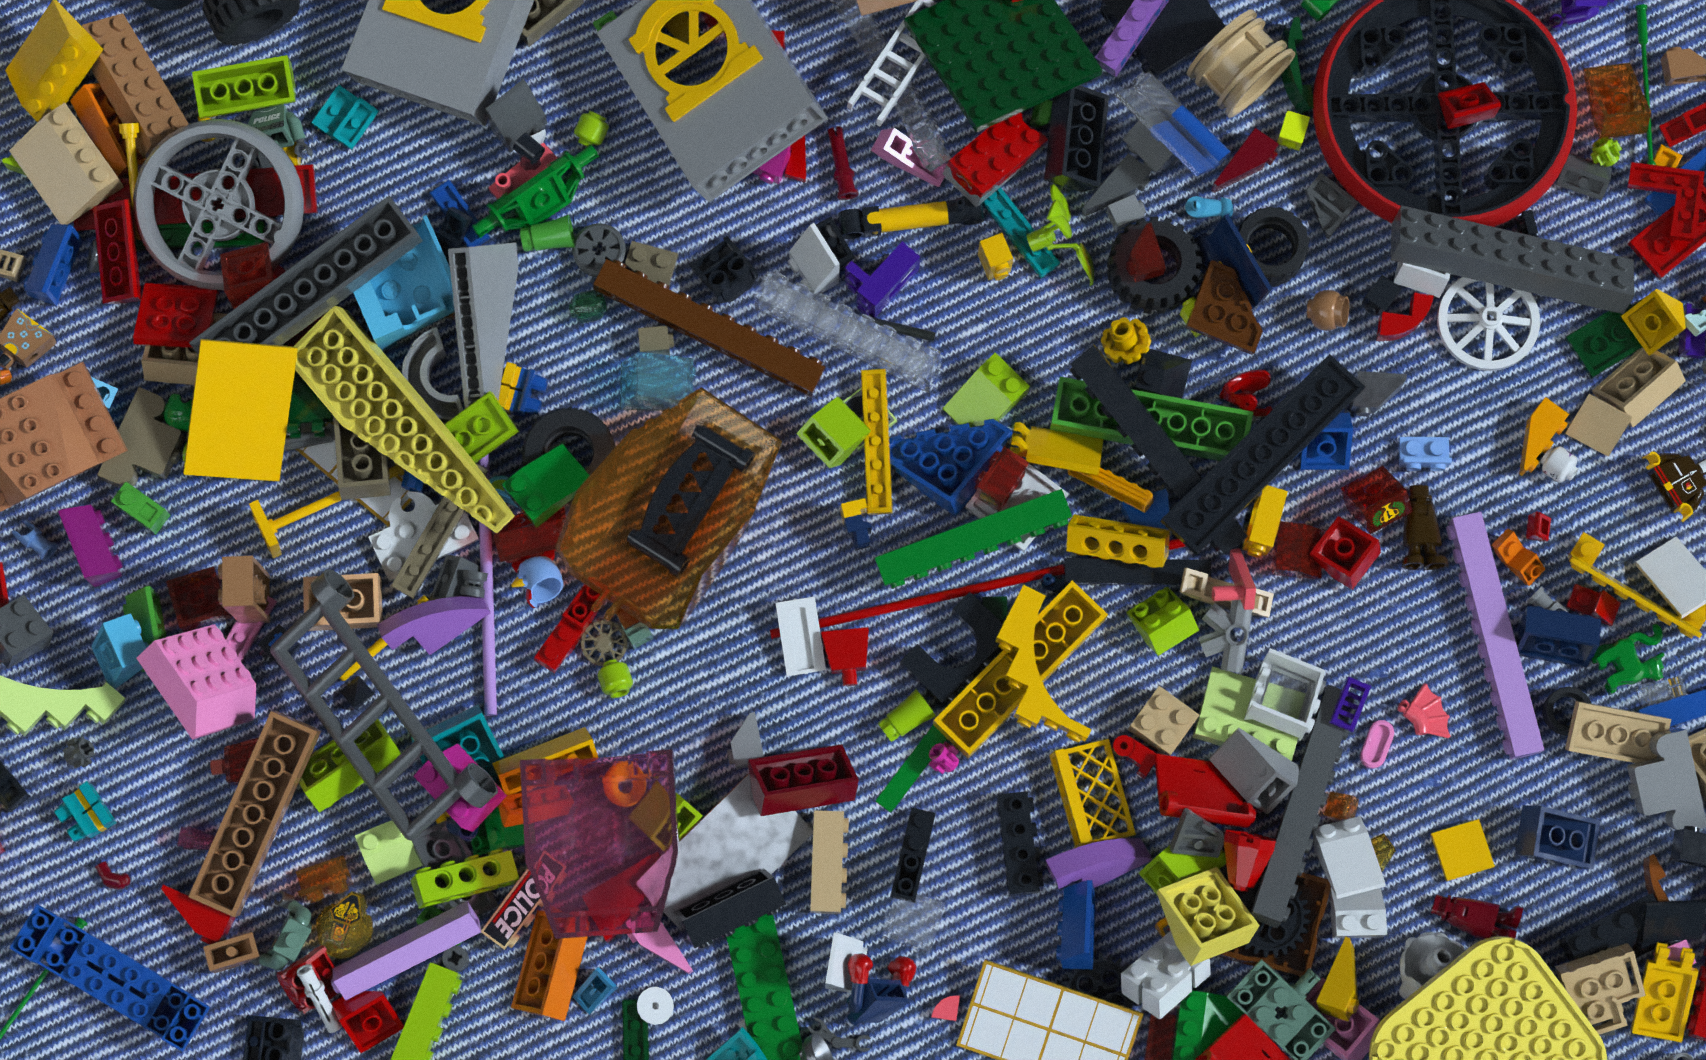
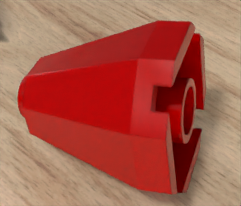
[1224,829,1276,892]

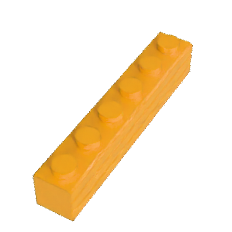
[1067,468,1153,513]

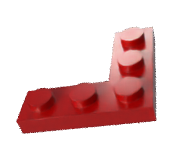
[1627,162,1705,242]

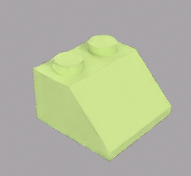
[355,820,423,885]

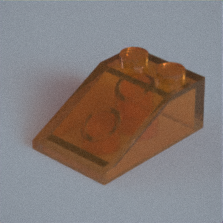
[1583,63,1651,138]

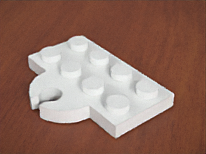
[368,492,479,582]

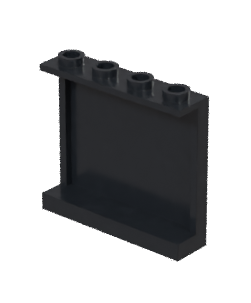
[1100,0,1226,82]

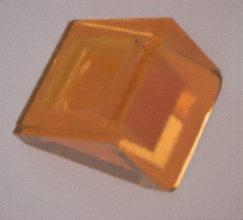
[1324,791,1359,821]

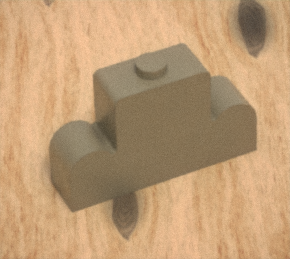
[97,387,185,488]

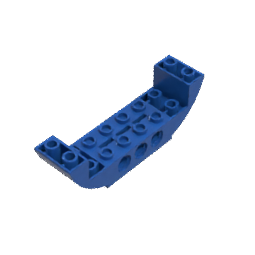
[9,904,211,1052]

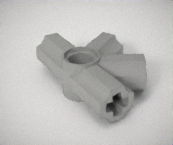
[1199,600,1253,673]

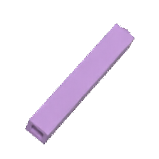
[331,901,481,1001]

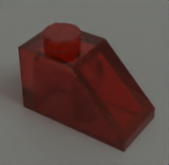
[1126,223,1166,282]

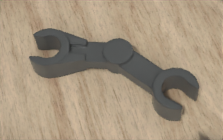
[808,1018,871,1052]

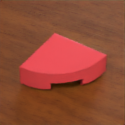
[931,995,960,1021]

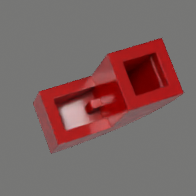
[1376,293,1434,342]

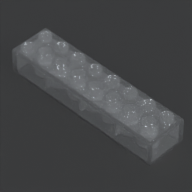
[754,271,943,393]

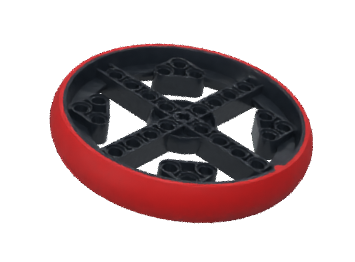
[1313,0,1577,227]

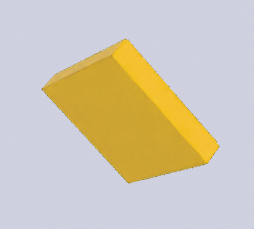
[1430,819,1495,882]

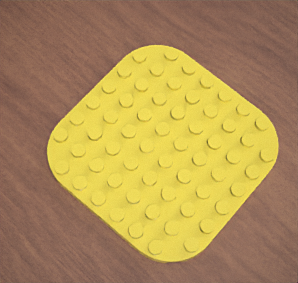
[1369,936,1607,1060]

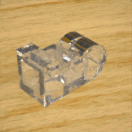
[1635,676,1687,709]

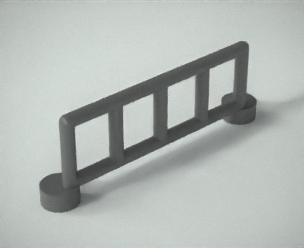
[270,569,498,841]

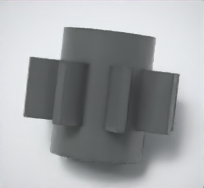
[63,736,95,769]

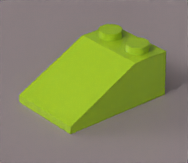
[942,353,1030,428]

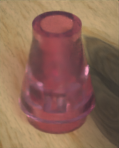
[177,825,215,850]

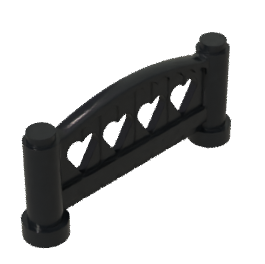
[626,424,756,578]

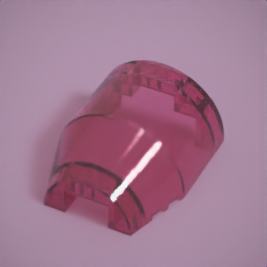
[520,749,680,939]

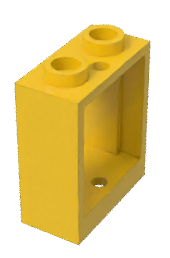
[1242,486,1288,558]

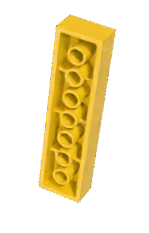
[933,580,1108,759]

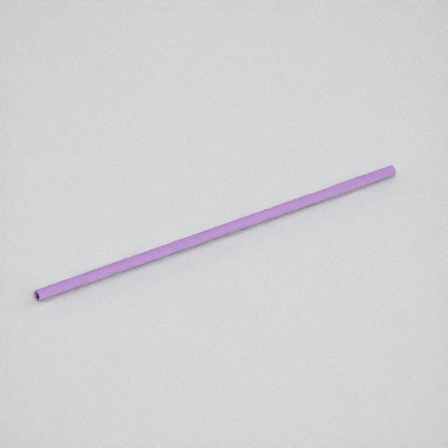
[477,454,497,716]

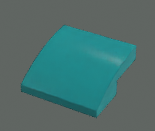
[311,84,379,150]
[706,1027,767,1060]

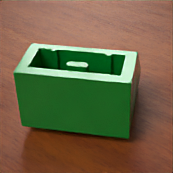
[471,806,529,856]

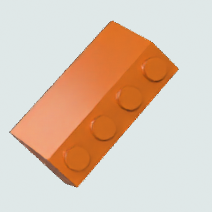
[70,83,146,179]
[511,910,591,1021]

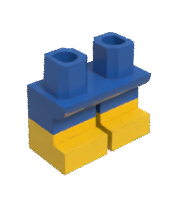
[498,362,548,417]

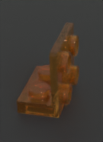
[295,855,354,903]

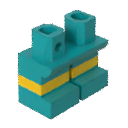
[54,781,117,842]

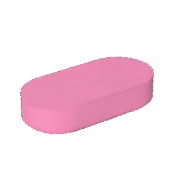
[1360,720,1394,769]

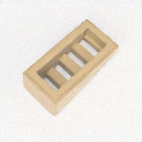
[0,249,27,282]

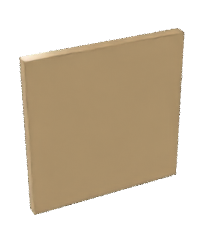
[1565,394,1632,457]

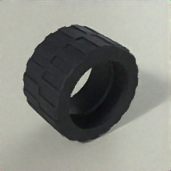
[1238,207,1309,287]

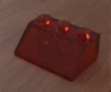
[493,506,573,563]

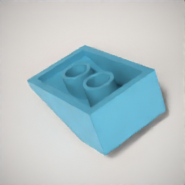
[91,613,149,689]

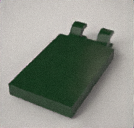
[1565,297,1645,379]
[287,370,333,439]

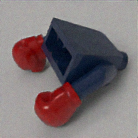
[847,953,917,1026]

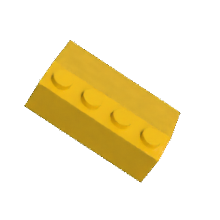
[5,0,104,122]

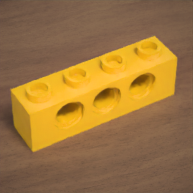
[1066,514,1170,568]

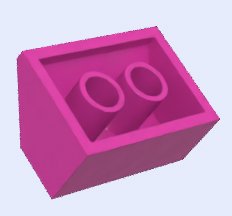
[414,744,507,832]

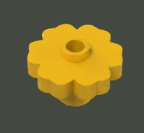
[1101,317,1151,365]

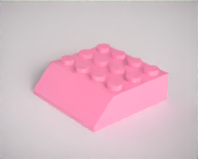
[136,624,256,740]

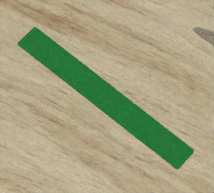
[876,688,964,812]

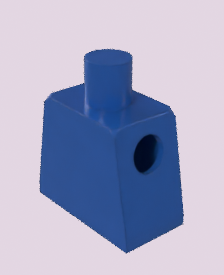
[1120,489,1169,530]

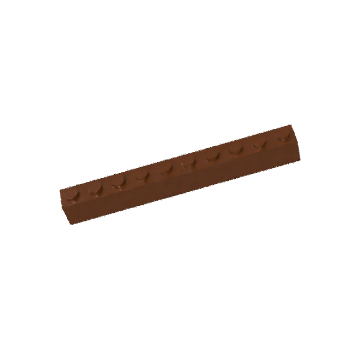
[593,259,825,397]

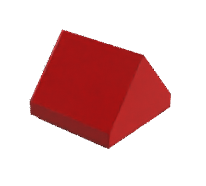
[1526,512,1551,542]

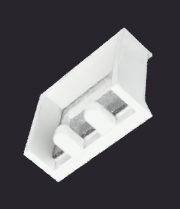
[1244,648,1326,741]

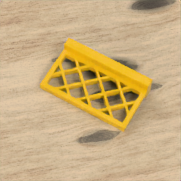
[1049,739,1136,848]

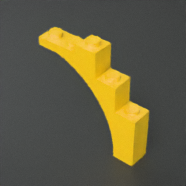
[995,585,1092,742]

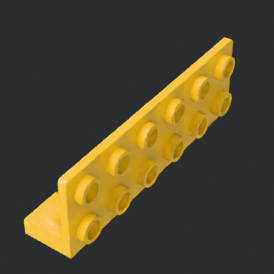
[1568,531,1706,639]

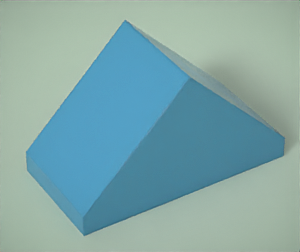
[572,967,618,1015]

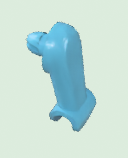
[1185,196,1233,219]

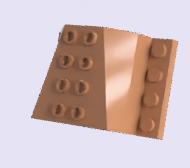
[0,362,128,512]

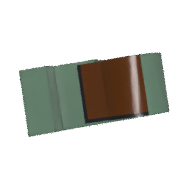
[613,599,653,649]

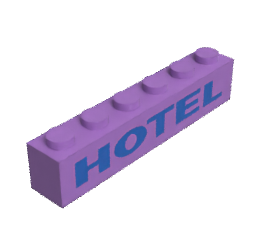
[1095,0,1169,77]

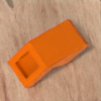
[1491,528,1545,586]

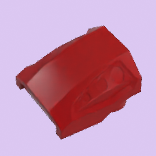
[276,945,337,1014]

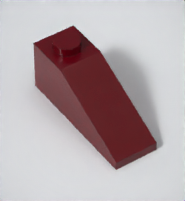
[1211,128,1279,193]

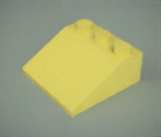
[1157,867,1260,966]

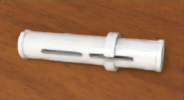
[297,964,342,1033]

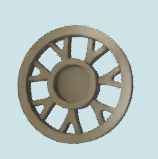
[581,620,627,667]

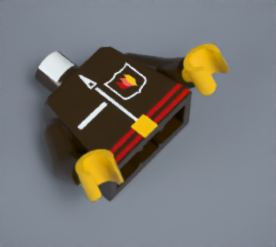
[1642,452,1706,522]

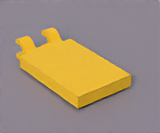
[1009,422,1103,475]
[1630,942,1699,1043]

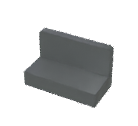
[1556,153,1612,200]
[429,554,480,601]

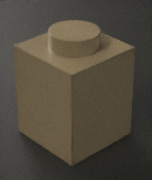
[638,326,674,358]

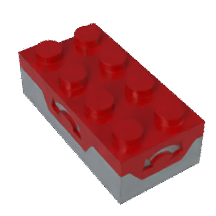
[943,113,1048,207]

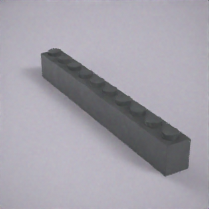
[1250,685,1357,928]

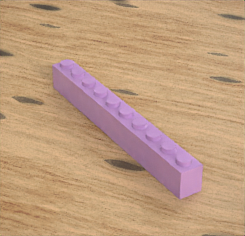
[1447,512,1544,760]

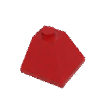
[331,991,404,1053]

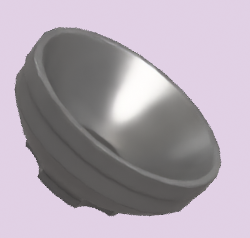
[799,1033,833,1060]

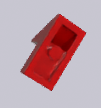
[1565,584,1621,626]

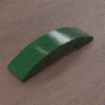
[1281,17,1314,115]

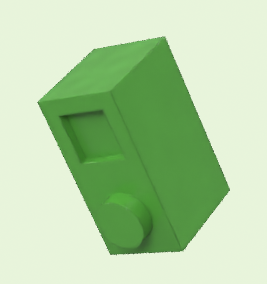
[111,482,171,535]

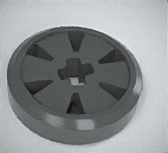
[572,223,626,277]

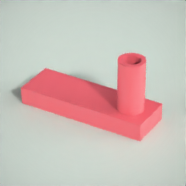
[488,142,558,200]
[1212,549,1256,610]

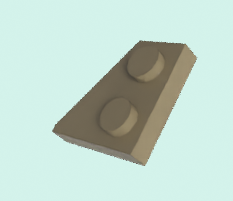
[625,241,679,287]

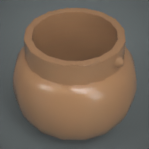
[1307,290,1349,331]

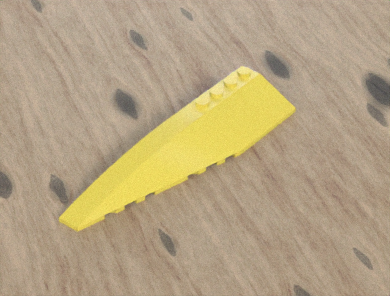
[293,306,515,533]

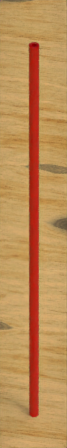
[770,539,1187,639]

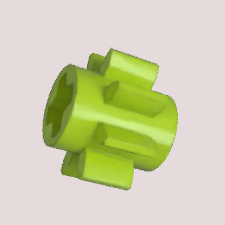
[1590,137,1622,167]

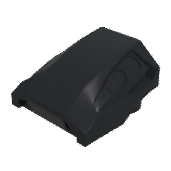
[688,236,758,303]
[243,1015,304,1060]

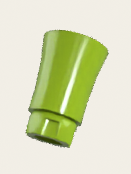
[878,689,936,742]

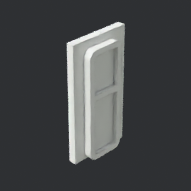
[775,597,826,676]

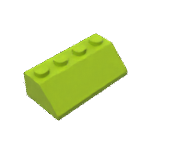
[192,55,296,119]
[299,719,401,813]

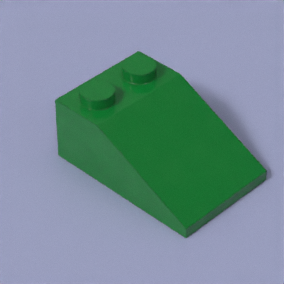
[502,444,594,528]

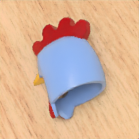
[511,547,563,608]

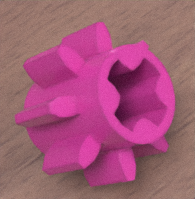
[929,742,959,774]

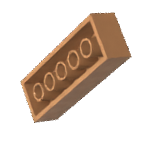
[81,13,189,159]

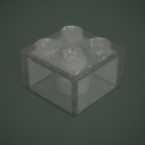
[882,894,945,954]

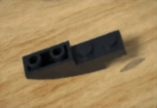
[890,807,936,903]

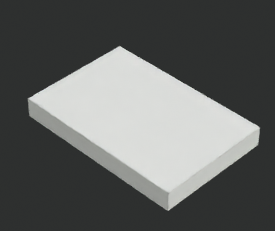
[1636,536,1706,619]

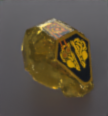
[316,891,373,959]

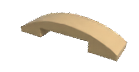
[1180,568,1274,618]

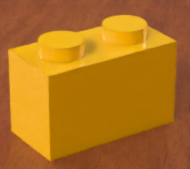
[978,233,1013,281]

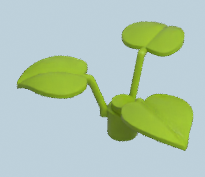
[1027,184,1095,286]

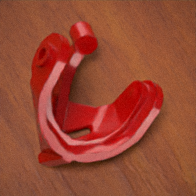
[1219,370,1273,417]

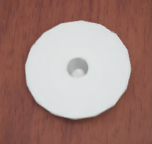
[637,987,674,1025]

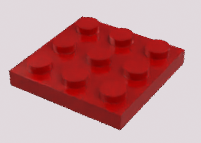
[133,283,219,348]

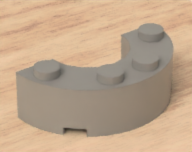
[402,327,464,424]

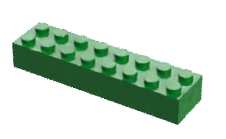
[875,489,1072,589]

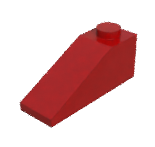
[161,885,236,945]

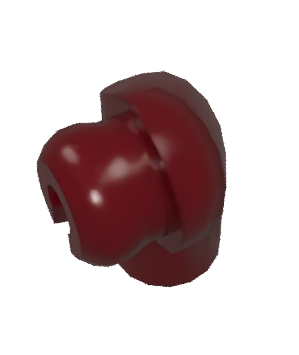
[95,861,131,890]

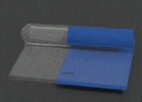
[1114,71,1231,177]

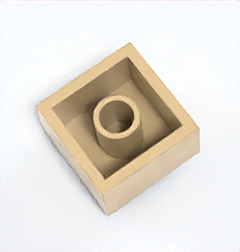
[1128,686,1200,756]

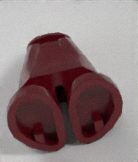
[1431,894,1523,940]

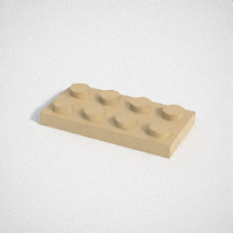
[1565,701,1671,763]

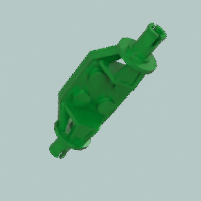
[471,144,599,239]

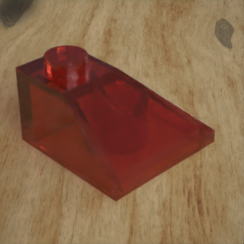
[220,242,273,309]

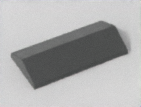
[412,821,498,917]

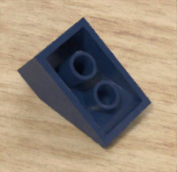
[1515,805,1601,870]

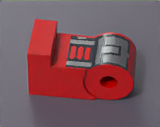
[1112,735,1156,779]

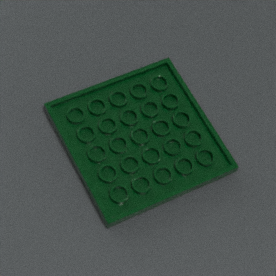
[904,0,1103,133]

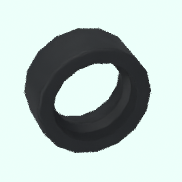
[1542,686,1591,736]

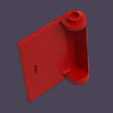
[1154,753,1256,828]
[1196,1013,1291,1060]

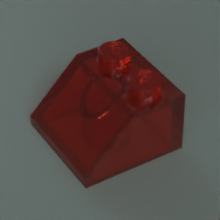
[1272,521,1324,579]

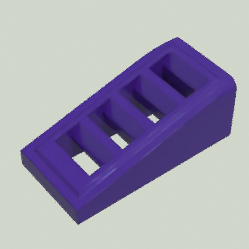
[1329,676,1371,732]

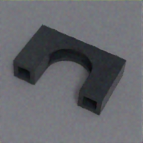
[900,592,1003,706]

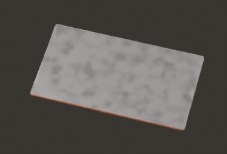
[637,773,813,931]

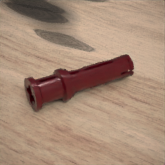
[827,126,859,200]

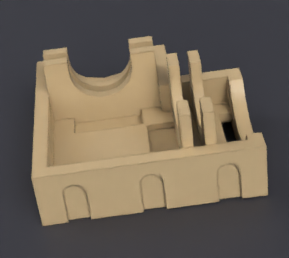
[1555,943,1646,1035]

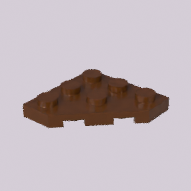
[1185,260,1263,355]

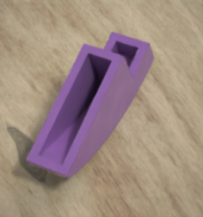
[377,596,491,655]
[1046,838,1152,889]

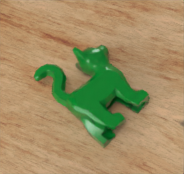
[1591,624,1665,695]

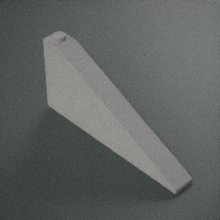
[448,243,519,408]

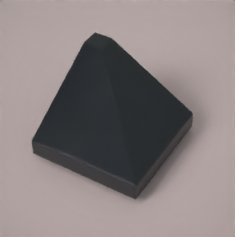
[340,676,375,710]

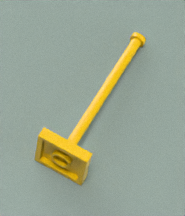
[249,463,404,559]

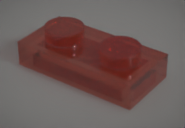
[1144,1013,1176,1060]

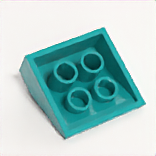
[411,704,505,784]

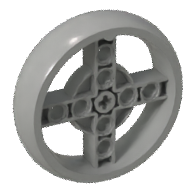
[133,119,304,290]

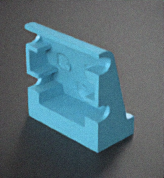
[353,215,455,351]

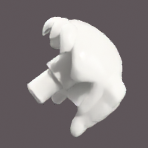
[1399,932,1465,999]

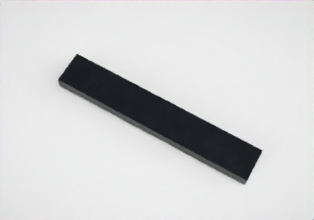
[1064,558,1212,585]

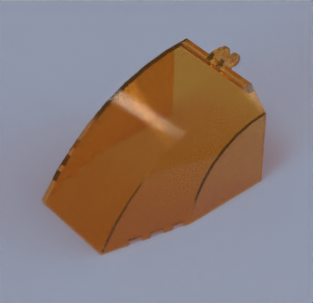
[555,387,782,629]

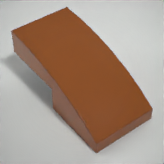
[1643,854,1670,902]

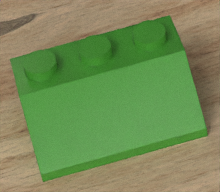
[123,586,167,672]

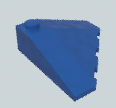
[889,419,1013,516]

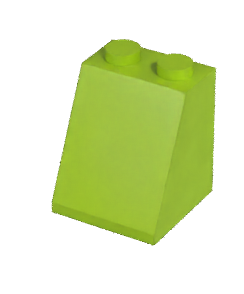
[1139,845,1226,894]

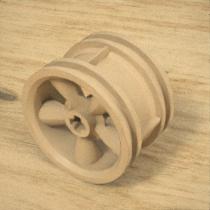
[1187,9,1296,118]

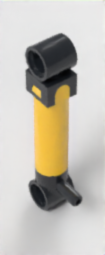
[838,196,984,239]

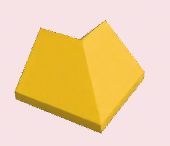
[1621,289,1686,356]

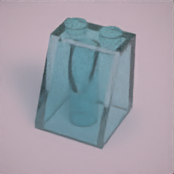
[620,352,696,411]

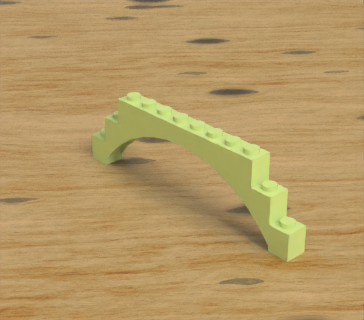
[0,675,125,736]

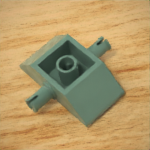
[1227,959,1336,1060]

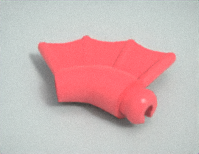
[1397,683,1451,738]

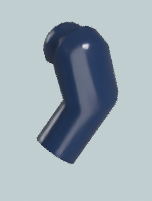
[1041,573,1068,593]

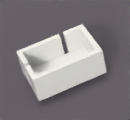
[1121,931,1210,1019]

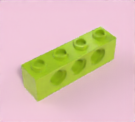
[410,849,519,909]

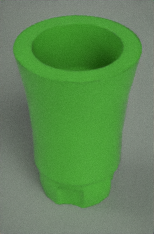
[520,214,575,252]

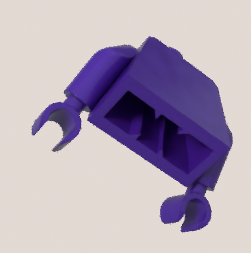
[1549,0,1614,31]

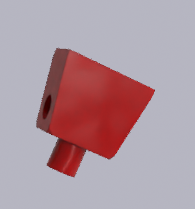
[821,627,869,686]

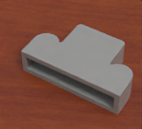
[1628,728,1706,830]

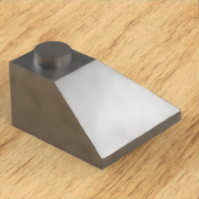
[1349,371,1407,416]

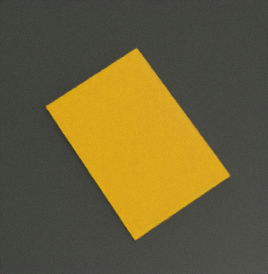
[183,339,298,481]

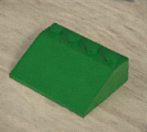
[1170,990,1244,1060]

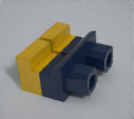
[840,498,872,550]

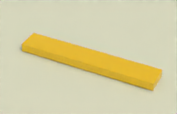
[861,369,893,515]

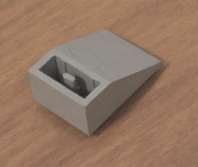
[1209,727,1300,815]

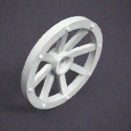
[1437,277,1540,371]

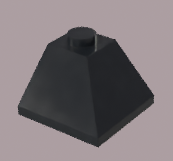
[1134,348,1192,399]

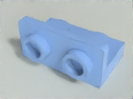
[1398,437,1452,471]

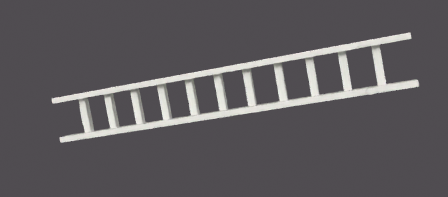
[847,0,937,126]

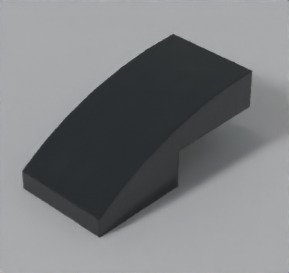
[435,207,472,263]
[0,760,30,812]

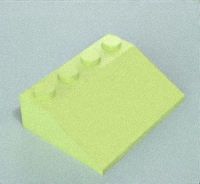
[1192,666,1305,761]

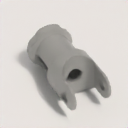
[1526,586,1568,612]

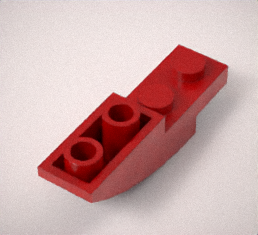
[1658,103,1706,148]
[534,577,610,674]

